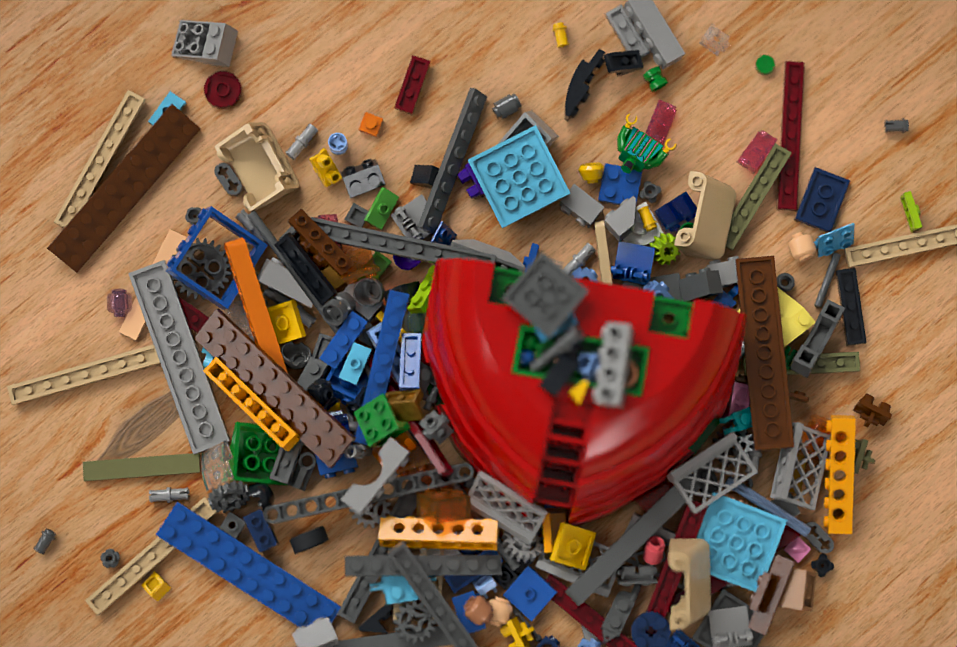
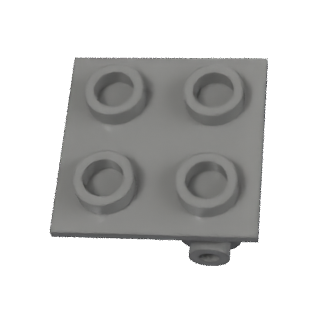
[391,194,441,240]
[708,606,753,647]

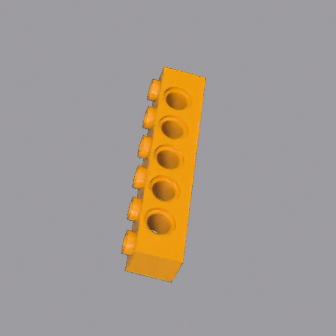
[203,357,300,452]
[823,415,856,534]
[378,516,499,550]

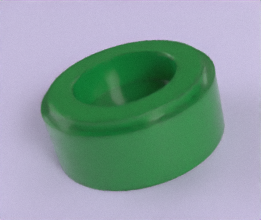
[755,55,775,75]

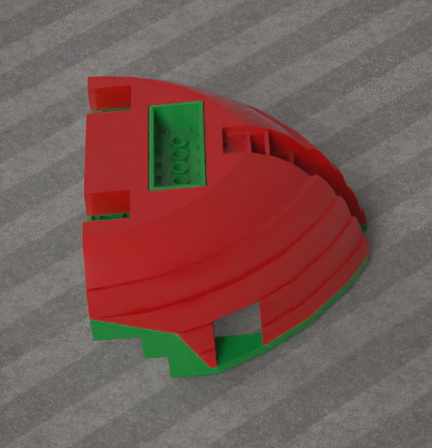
[421,258,747,527]

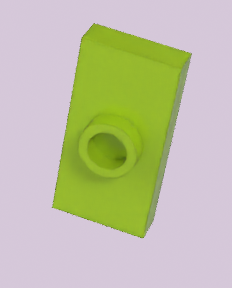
[900,191,922,232]

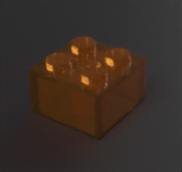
[417,487,471,524]

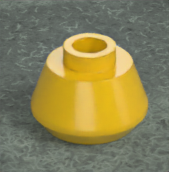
[578,162,604,184]

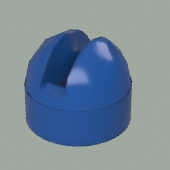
[520,350,535,367]

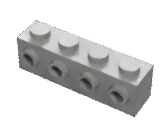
[623,0,685,70]
[593,322,634,408]

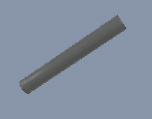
[814,253,841,308]

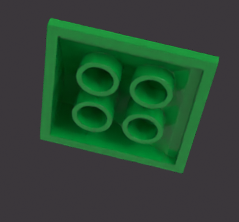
[225,422,288,486]

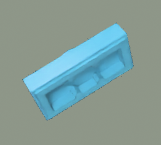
[148,91,186,125]
[339,342,372,385]

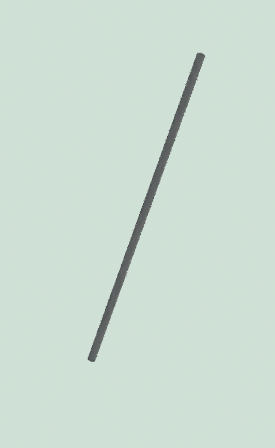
[247,211,520,571]

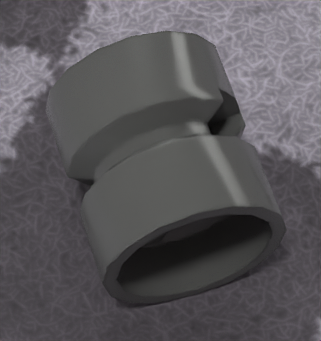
[321,292,356,326]

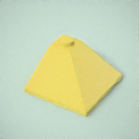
[738,287,816,347]

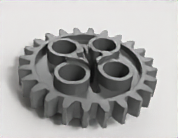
[172,238,231,300]

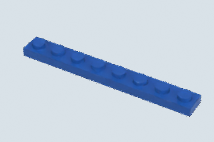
[354,290,409,445]

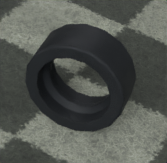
[289,526,329,554]

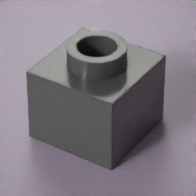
[219,512,246,539]

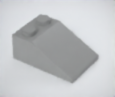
[497,111,559,148]
[257,257,313,307]

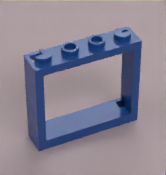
[166,206,268,310]

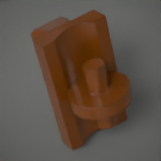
[853,393,892,428]

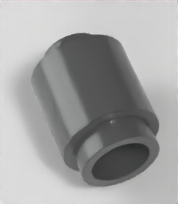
[492,94,522,119]

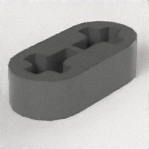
[214,163,243,197]
[804,522,834,554]

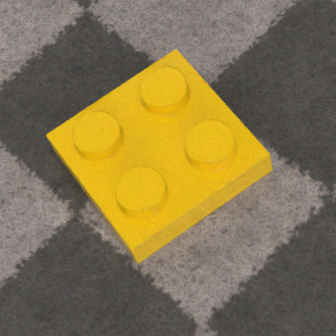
[267,299,306,345]
[550,522,596,571]

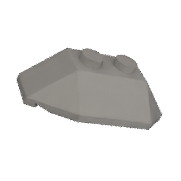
[451,239,525,288]

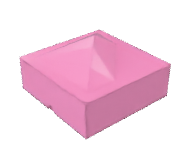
[783,538,811,563]

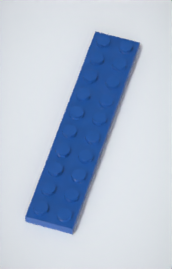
[156,502,341,627]

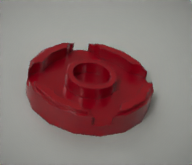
[204,71,242,109]

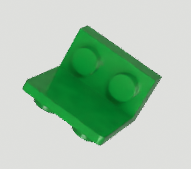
[354,394,411,447]

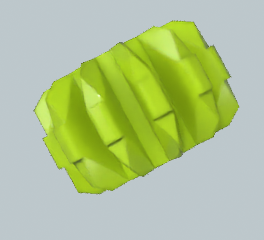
[650,233,681,265]

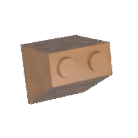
[755,566,816,612]

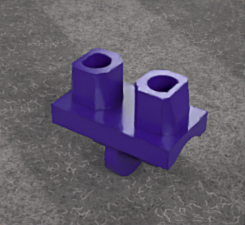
[457,163,485,199]

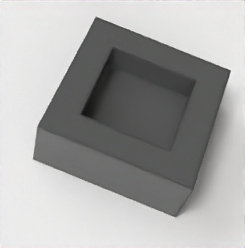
[344,203,369,227]

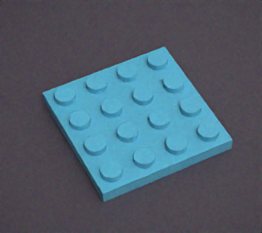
[468,125,571,229]
[696,492,787,592]

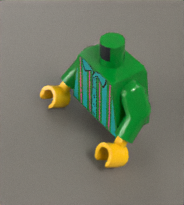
[617,113,677,174]

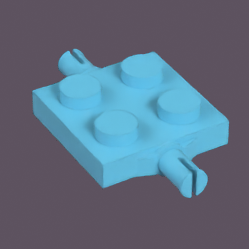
[369,576,436,605]

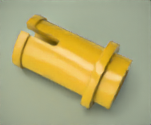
[552,22,569,48]
[637,206,657,232]

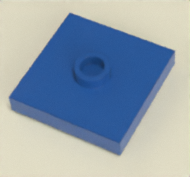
[503,566,558,621]

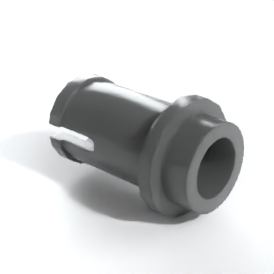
[884,118,909,133]
[33,528,56,554]

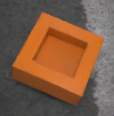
[359,112,383,138]

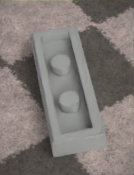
[605,4,650,58]

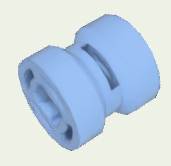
[328,133,348,155]

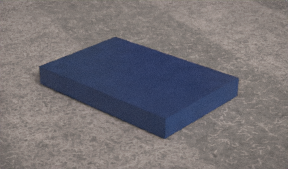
[794,167,850,233]

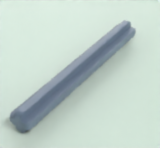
[725,476,811,537]

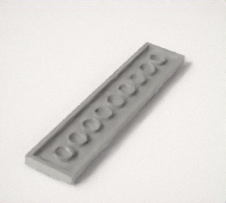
[128,260,231,454]

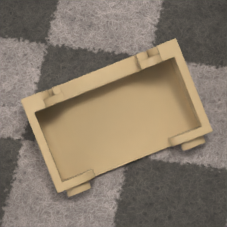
[214,122,300,212]
[674,171,736,260]
[669,539,711,629]

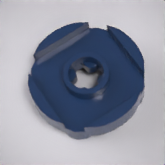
[631,611,671,647]

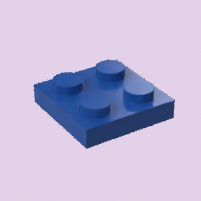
[598,163,642,205]

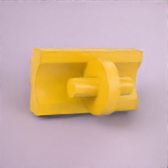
[309,148,342,187]
[500,616,535,647]

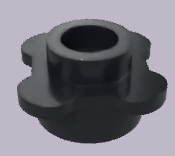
[811,554,834,577]

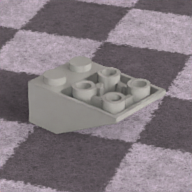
[171,20,238,67]

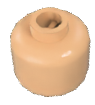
[788,232,816,262]
[489,596,513,627]

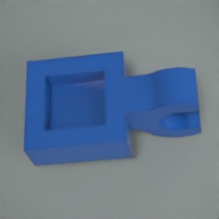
[712,284,738,309]

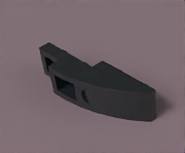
[564,48,606,121]

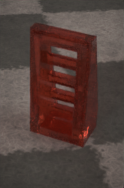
[635,482,673,513]

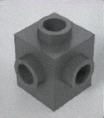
[420,410,454,444]

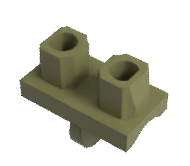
[854,439,876,475]

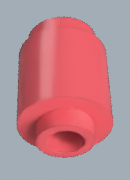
[643,536,665,565]

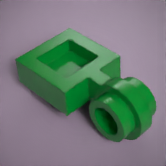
[521,334,555,365]

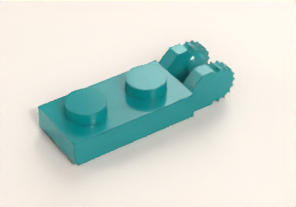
[719,407,752,435]

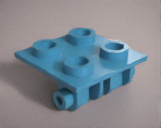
[814,223,855,257]

